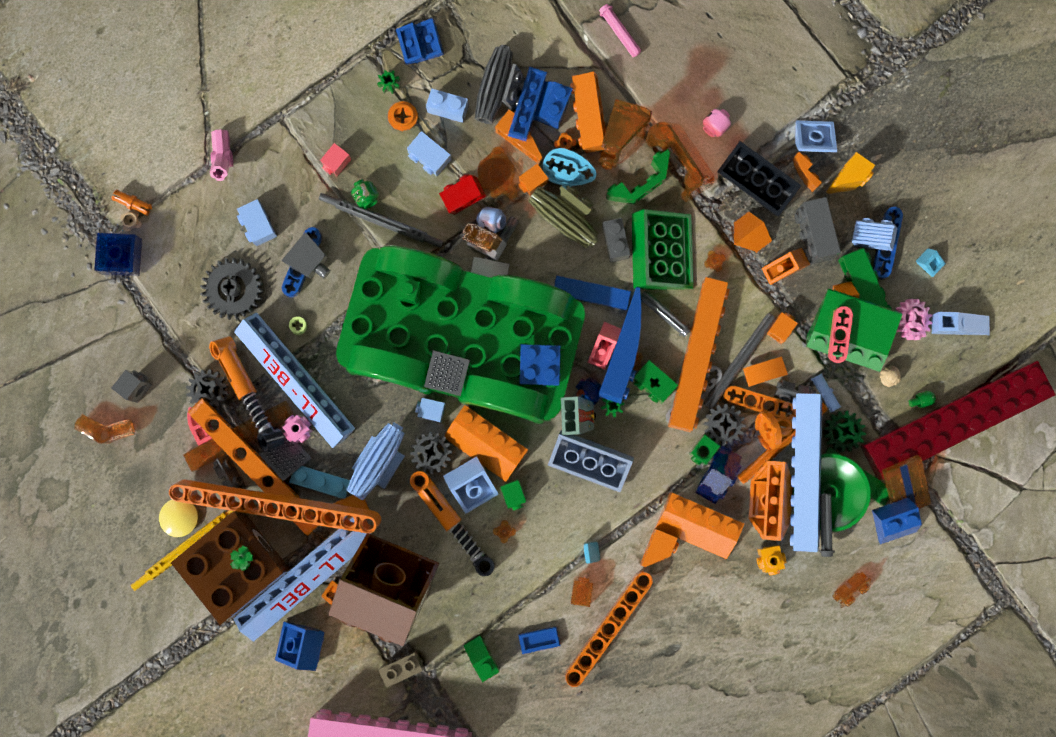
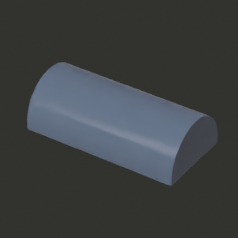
[548,430,634,492]

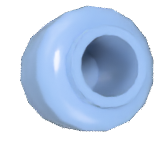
[476,207,506,233]

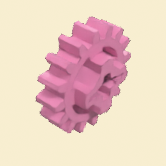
[895,299,932,340]

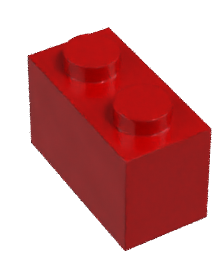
[439,174,487,215]

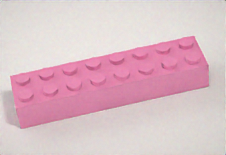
[308,709,472,737]

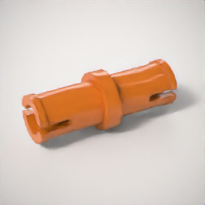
[111,189,152,216]

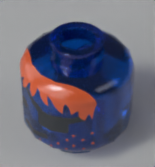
[576,377,602,405]

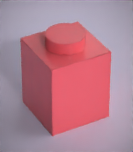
[320,143,351,177]

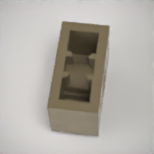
[378,650,424,688]

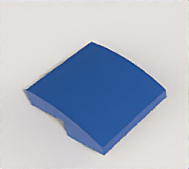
[396,18,444,65]

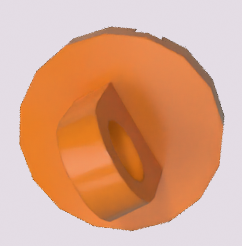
[755,412,793,450]

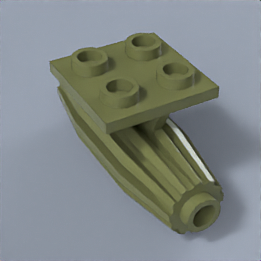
[528,185,599,248]

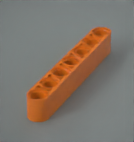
[565,571,653,687]

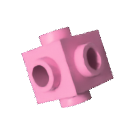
[282,415,313,443]

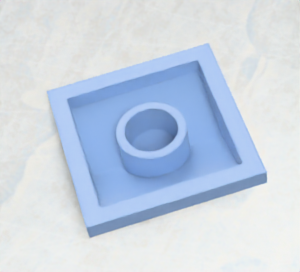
[795,120,837,152]

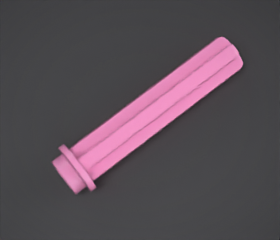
[599,4,641,57]

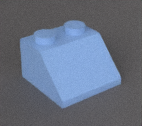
[443,456,499,514]

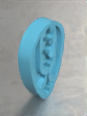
[543,148,596,186]

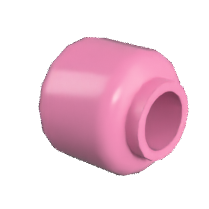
[703,109,731,137]

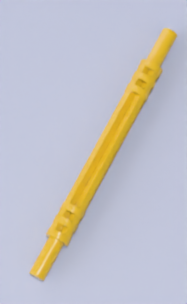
[130,502,240,591]

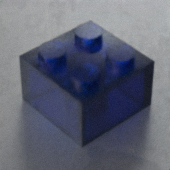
[94,233,142,276]

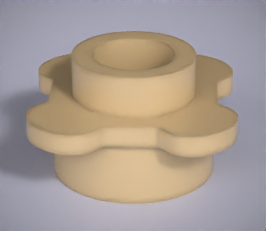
[120,211,142,232]

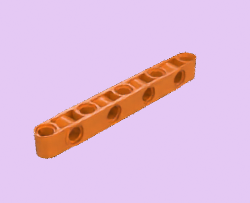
[188,398,319,536]

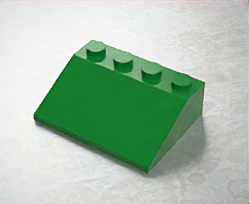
[631,209,694,290]
[806,288,903,372]

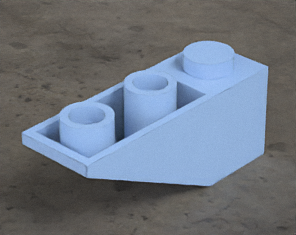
[931,312,990,335]

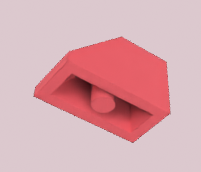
[587,322,621,370]

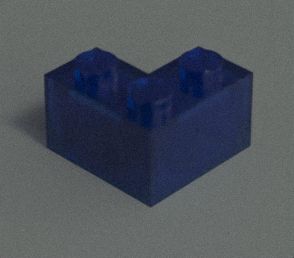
[695,446,742,504]

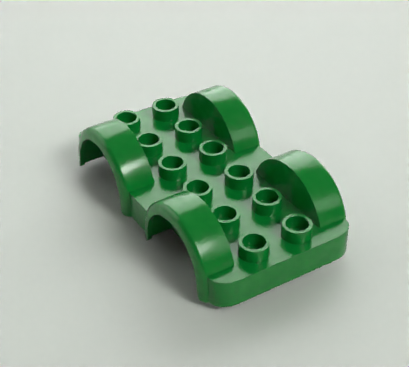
[336,245,585,424]

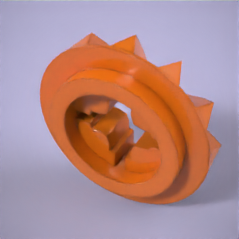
[388,101,418,132]

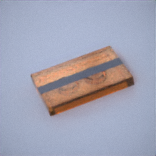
[882,455,931,509]

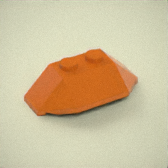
[749,461,793,541]

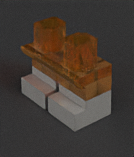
[462,223,507,261]

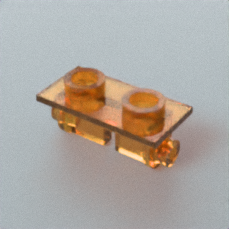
[832,571,871,609]

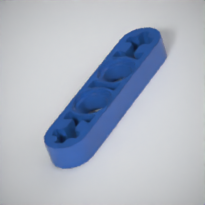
[873,207,903,280]
[282,227,322,298]

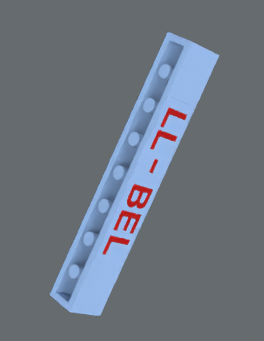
[235,313,355,448]
[234,517,371,642]

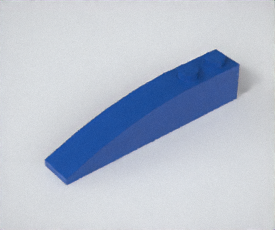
[599,287,641,404]

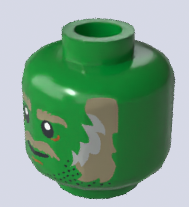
[351,179,379,209]

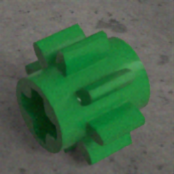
[377,70,401,94]
[600,398,624,418]

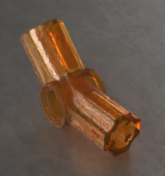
[74,414,135,444]

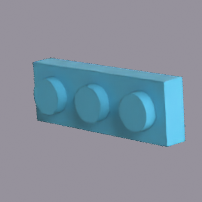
[290,466,350,499]

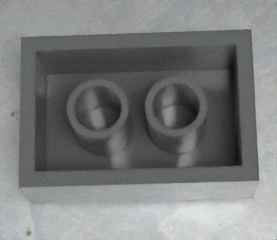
[795,197,841,265]

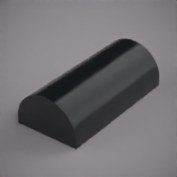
[717,141,802,217]

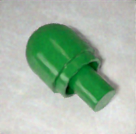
[908,391,936,408]

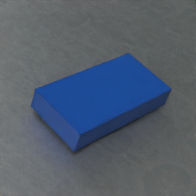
[518,626,561,654]

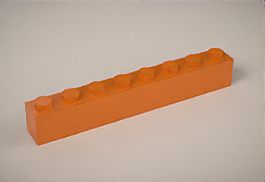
[668,277,730,432]

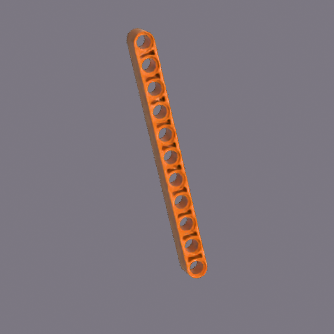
[169,479,381,533]

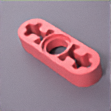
[828,306,853,363]

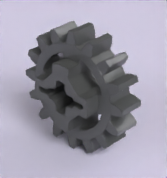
[186,369,229,409]
[703,404,746,446]
[410,432,452,474]

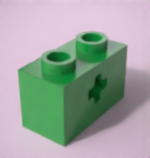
[633,360,678,404]

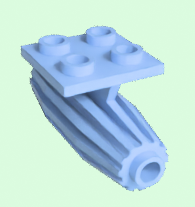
[347,422,405,500]

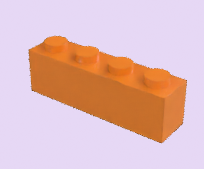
[570,71,608,153]

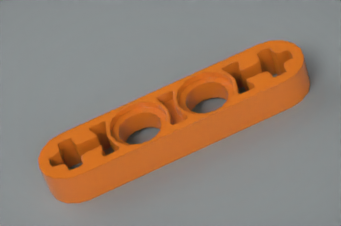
[723,386,796,420]

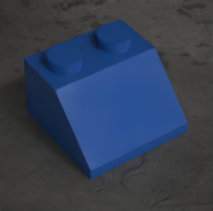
[533,81,572,129]
[872,498,922,545]
[275,621,325,671]

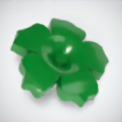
[230,546,253,571]

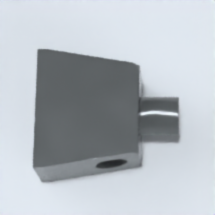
[282,233,331,279]

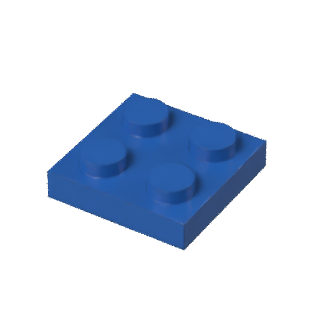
[520,345,560,386]

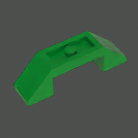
[606,149,670,204]

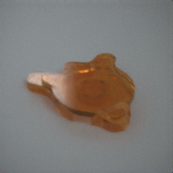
[477,147,518,199]

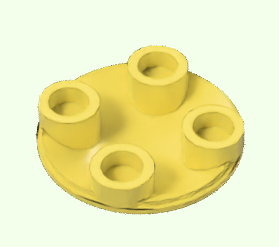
[159,500,198,537]

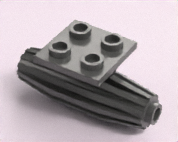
[475,45,526,124]

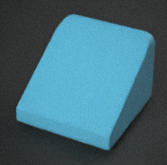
[916,249,946,277]
[583,542,600,564]

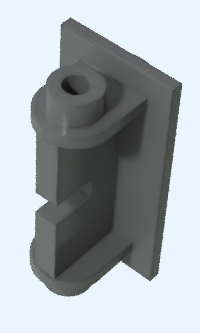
[774,380,816,402]
[213,455,247,489]

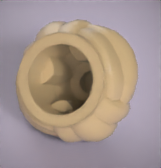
[880,365,901,387]

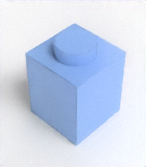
[415,398,446,423]

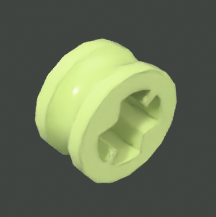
[289,317,307,335]

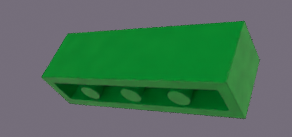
[838,248,892,309]

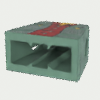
[561,397,596,435]

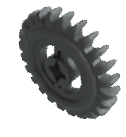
[200,258,263,320]

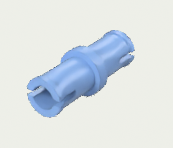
[811,374,842,413]

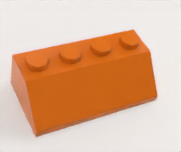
[444,405,528,482]
[655,493,744,559]

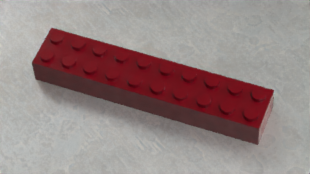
[860,360,1056,480]

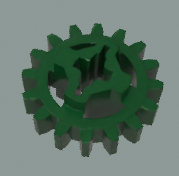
[822,410,866,452]

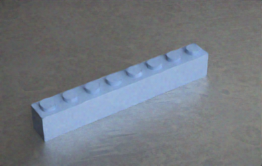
[790,394,822,552]

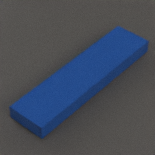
[508,67,547,142]
[554,275,631,311]

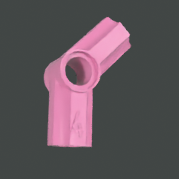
[210,129,233,181]

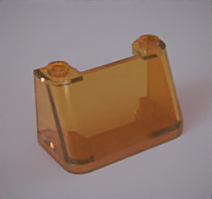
[598,99,653,170]
[645,122,714,203]

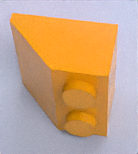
[826,152,875,194]

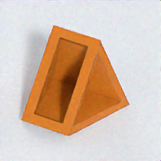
[734,212,772,253]

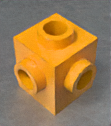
[757,545,787,575]

